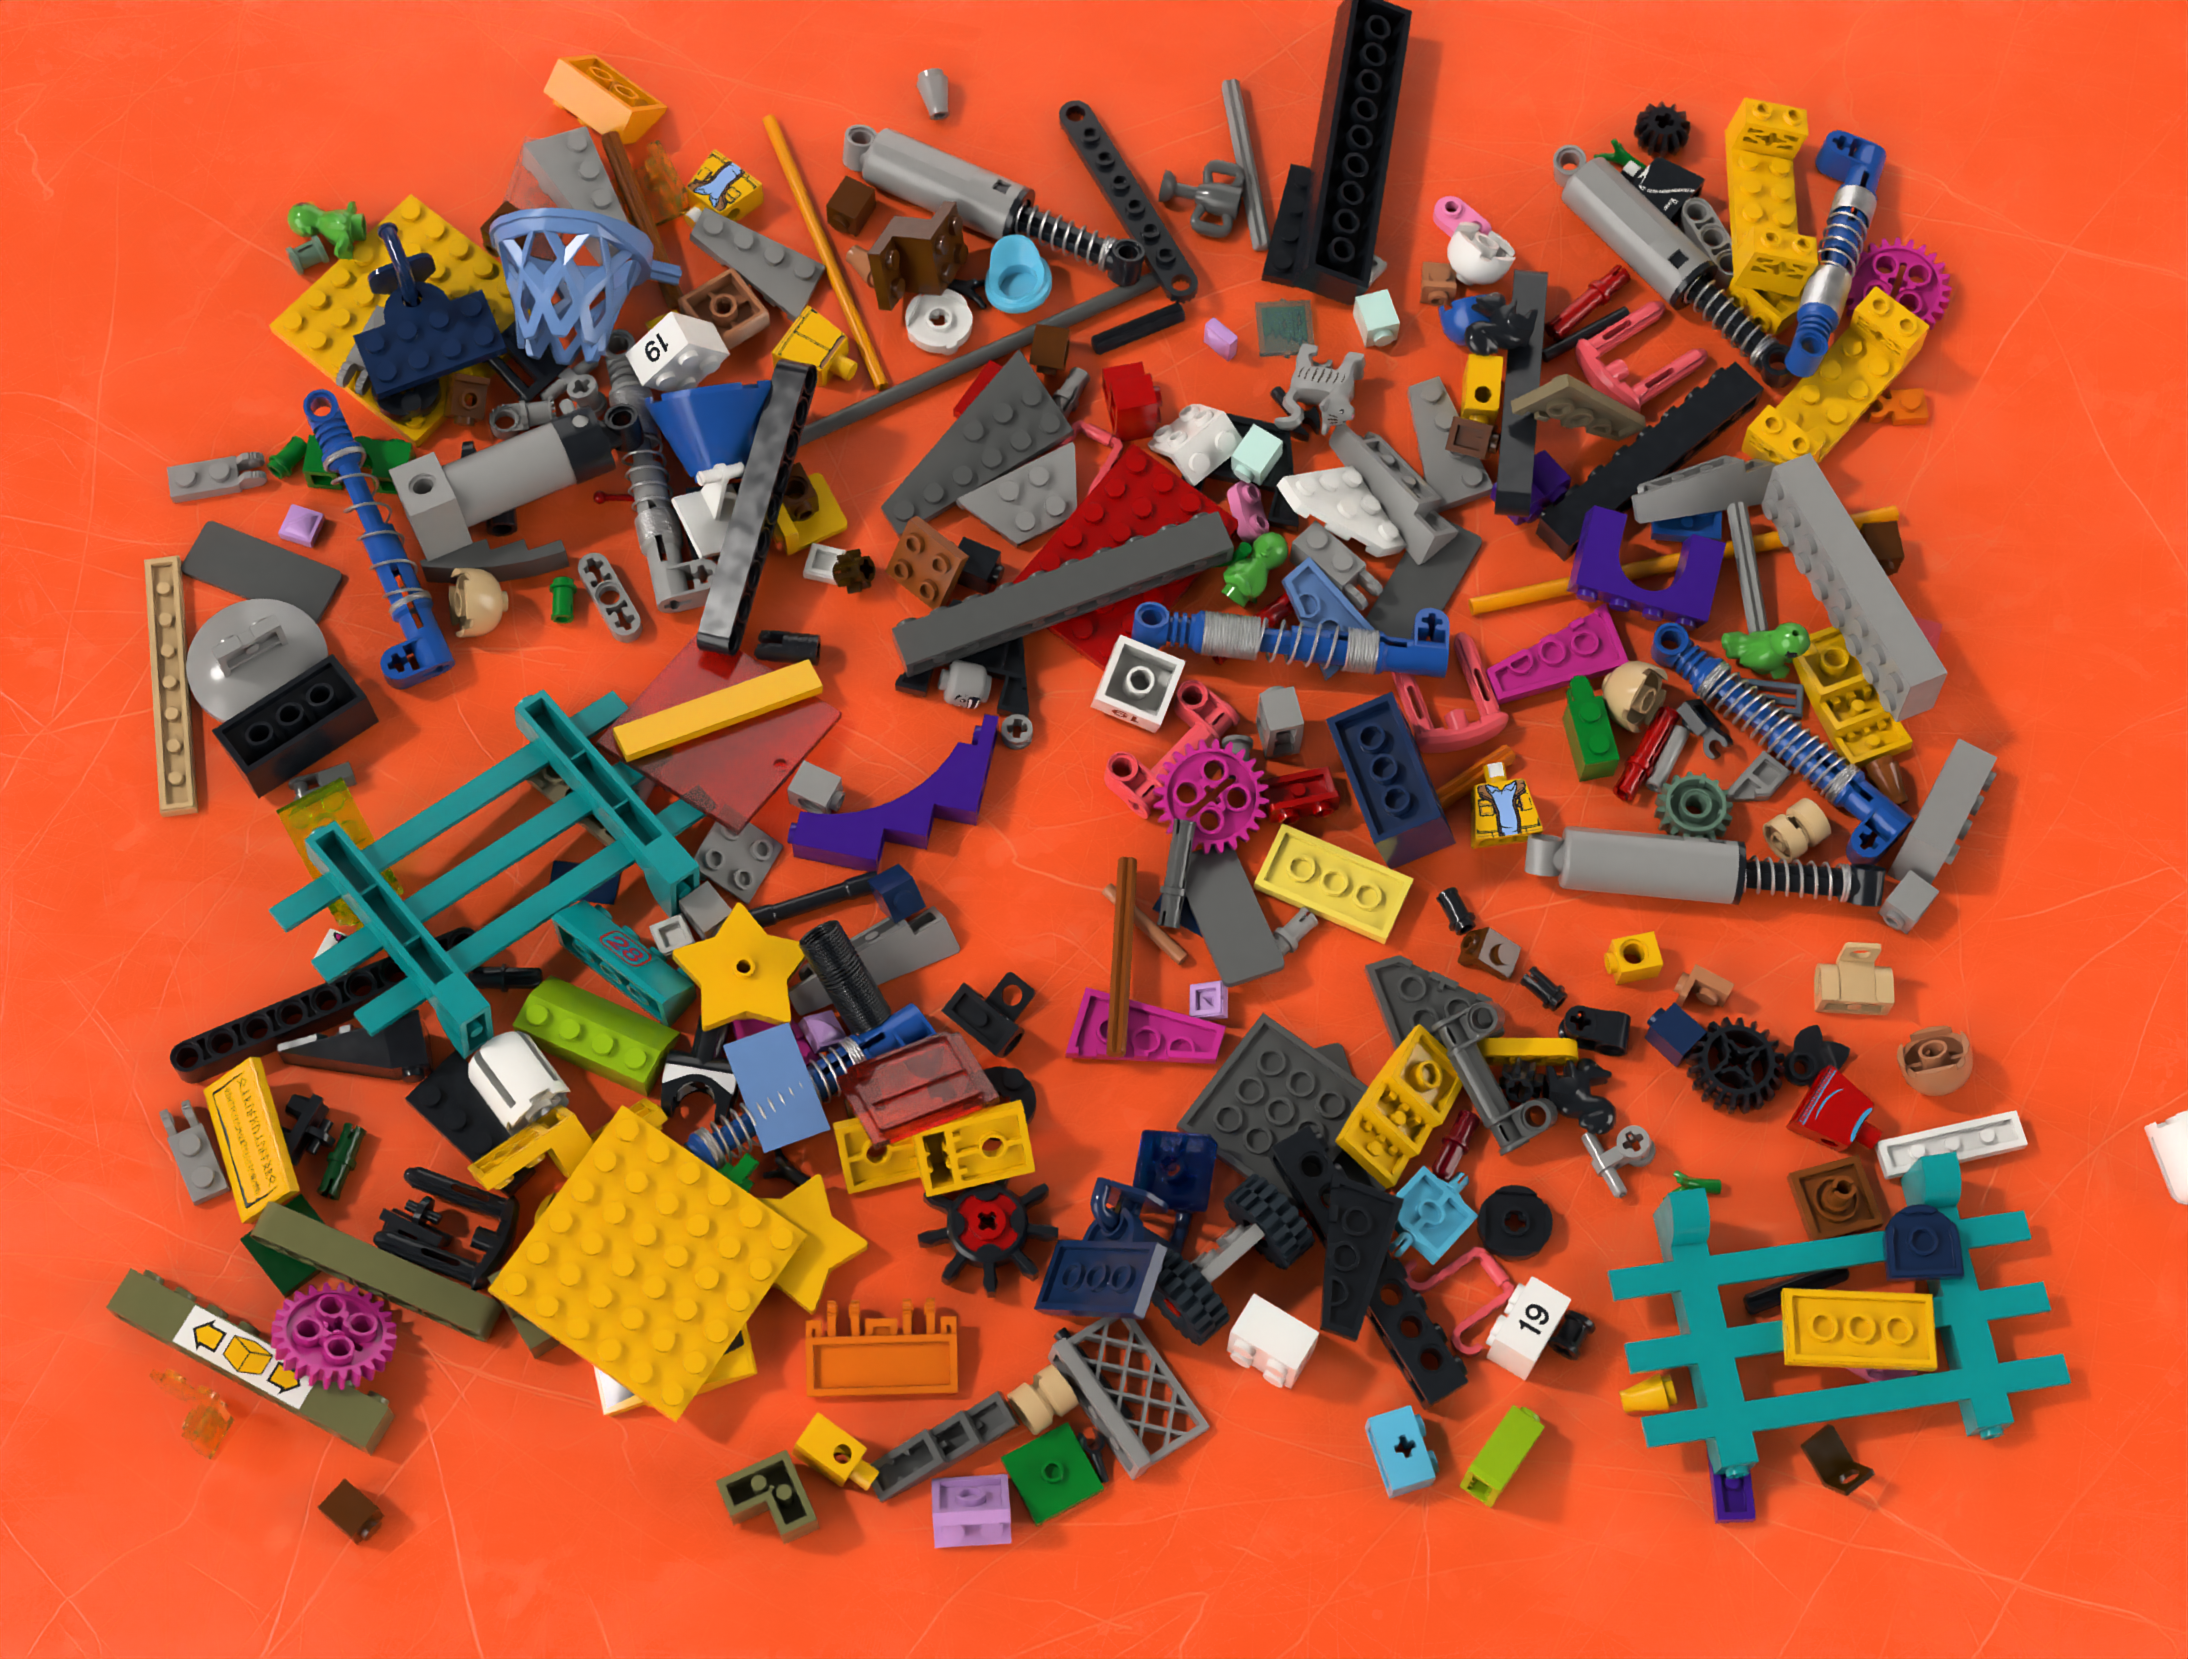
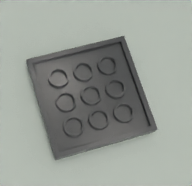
[1176,1013,1369,1210]

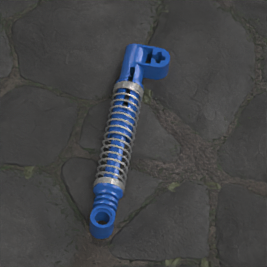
[1651,623,1914,865]
[684,1003,945,1171]

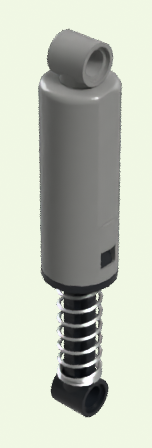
[842,124,1145,286]
[1553,145,1794,388]
[1524,826,1886,906]

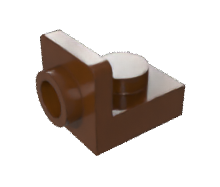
[1445,416,1501,460]

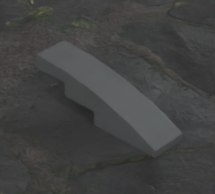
[420,539,570,584]
[870,1391,1020,1503]

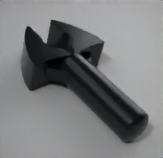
[1270,386,1320,442]

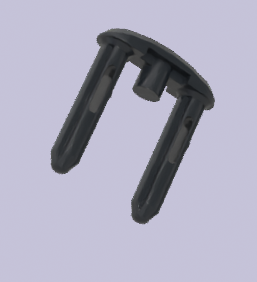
[373,1167,520,1291]

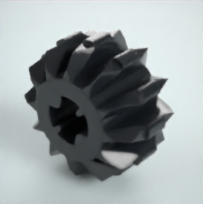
[1634,101,1691,158]

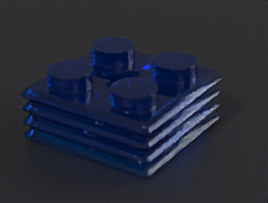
[1132,1130,1218,1212]

